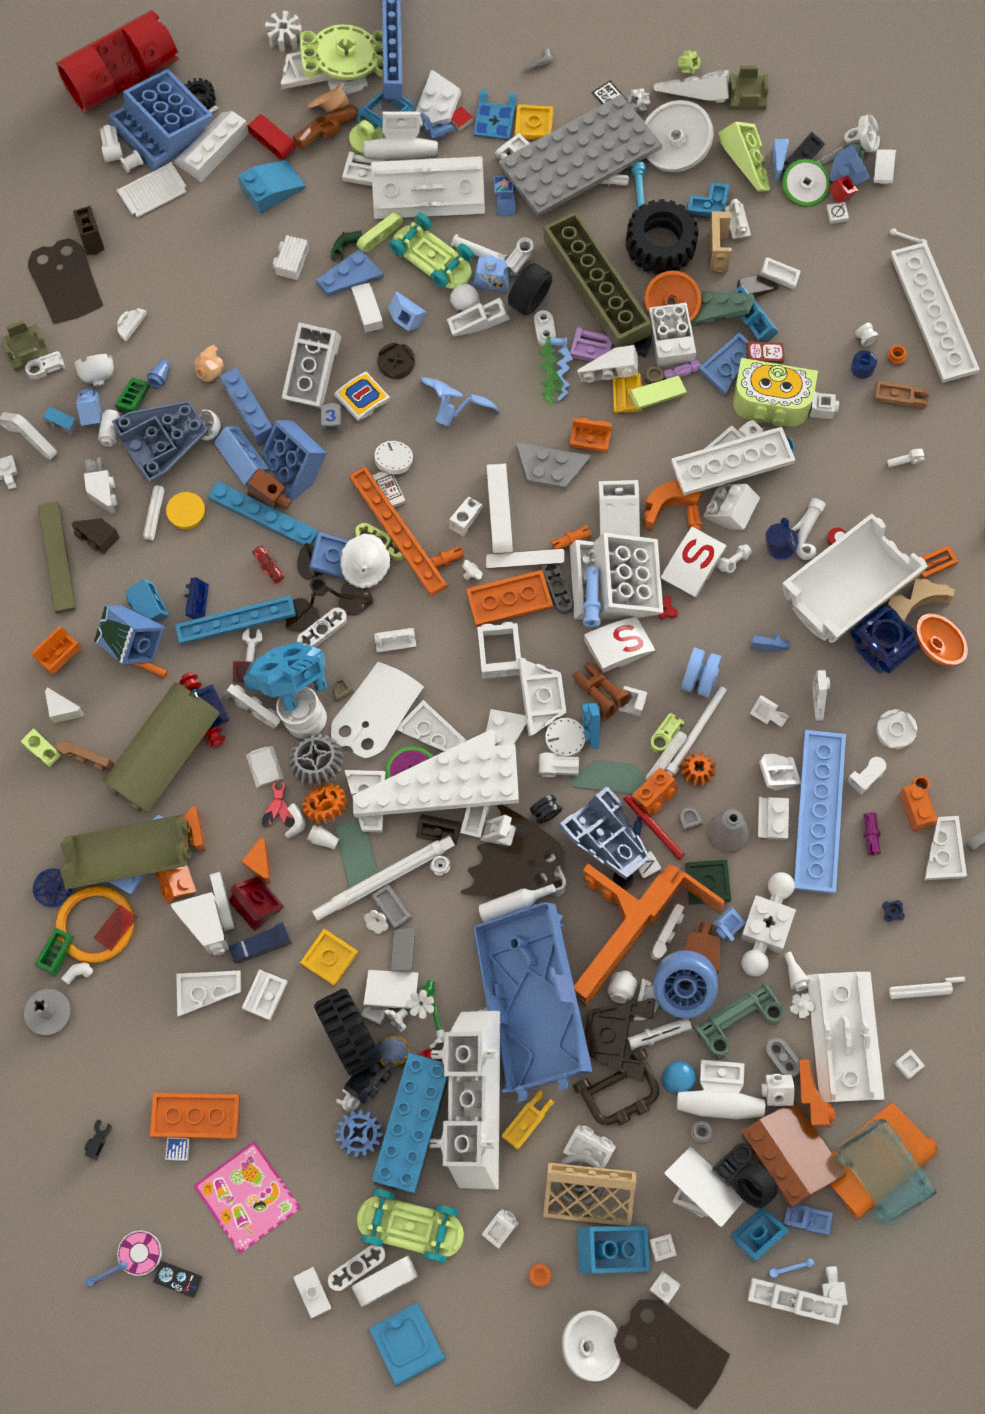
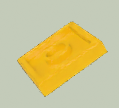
[514,104,553,140]
[300,929,359,987]

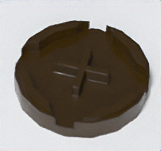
[377,343,415,379]

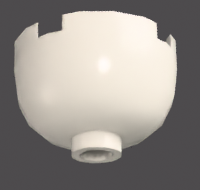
[74,354,114,387]

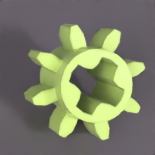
[678,51,700,74]

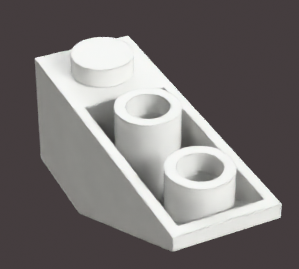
[578,345,638,383]

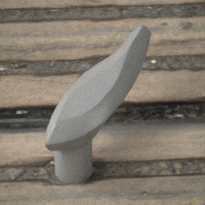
[523,49,556,71]

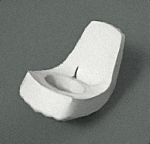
[285,803,306,839]

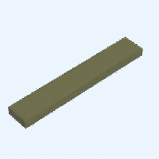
[38,501,76,614]

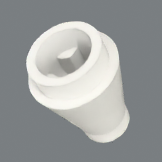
[307,825,339,850]

